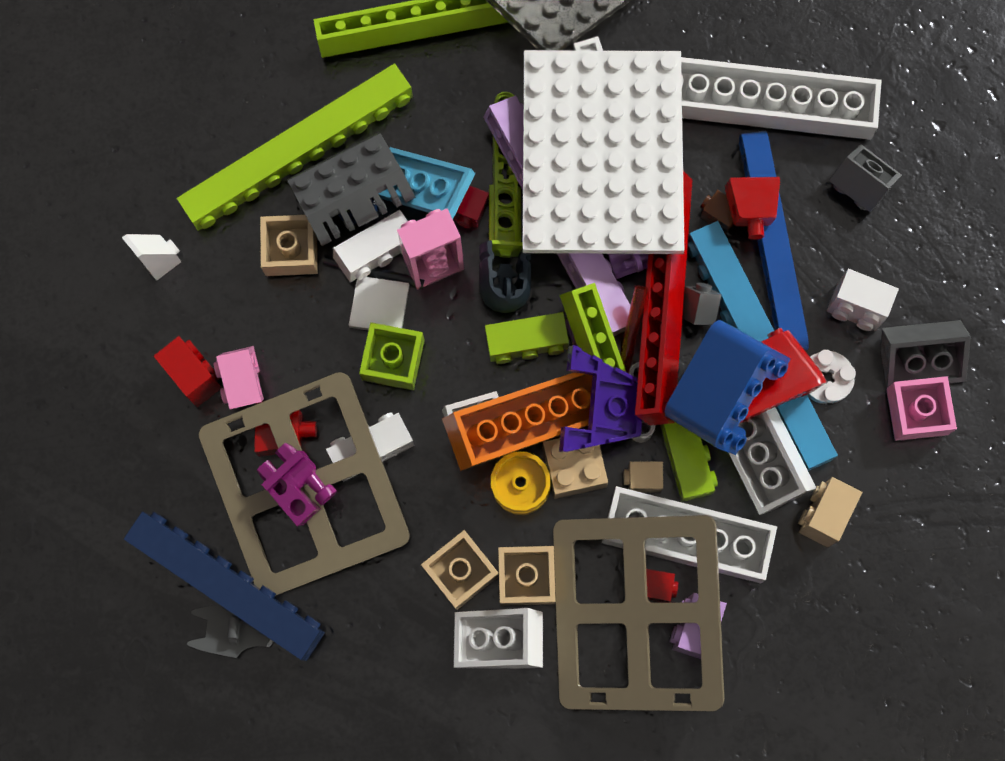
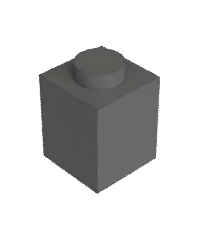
[682,283,722,325]

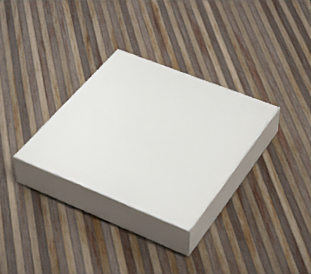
[349,277,409,331]

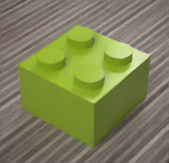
[359,322,425,390]

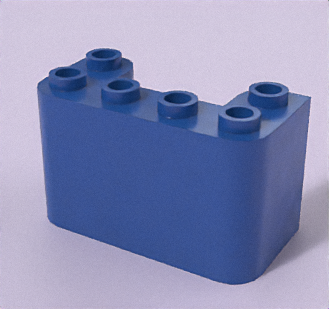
[665,320,791,455]

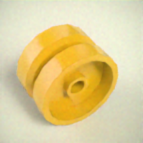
[491,452,550,515]

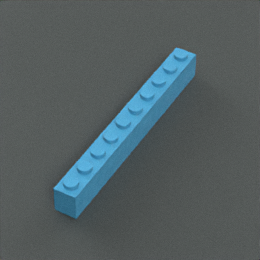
[687,221,838,471]

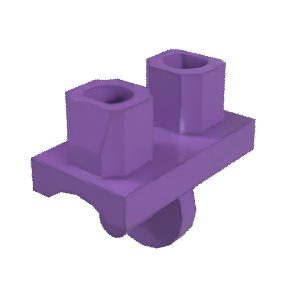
[608,254,648,279]

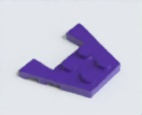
[559,345,642,453]

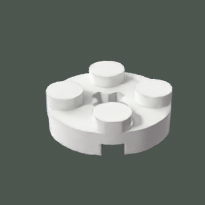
[807,350,856,404]

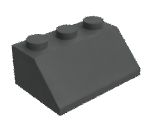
[880,320,971,388]

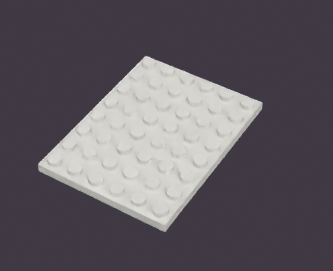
[523,50,684,254]

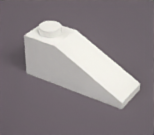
[122,234,181,281]

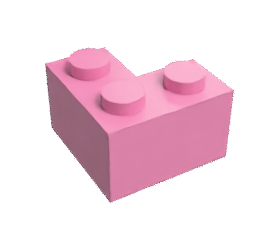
[214,346,264,409]

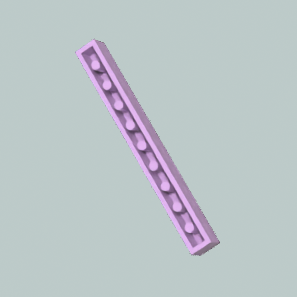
[483,95,639,336]

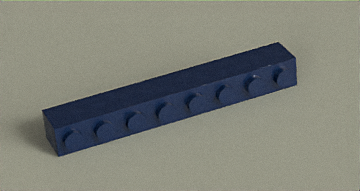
[124,511,325,661]

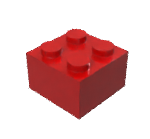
[154,336,222,408]

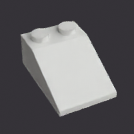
[454,608,543,669]

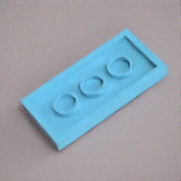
[379,147,475,219]

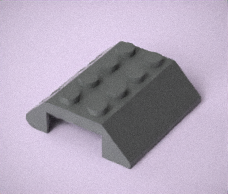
[287,133,416,246]

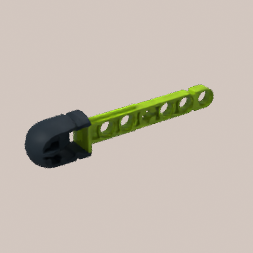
[479,92,531,313]

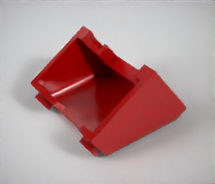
[739,328,827,424]

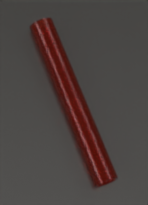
[620,286,648,374]

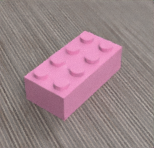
[397,208,464,290]

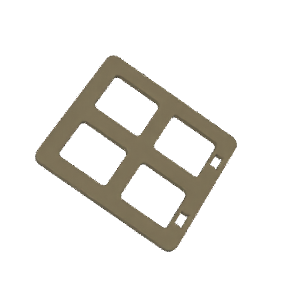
[199,372,410,596]
[553,515,724,711]

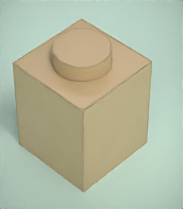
[623,462,663,493]

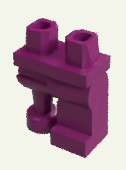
[257,443,337,526]

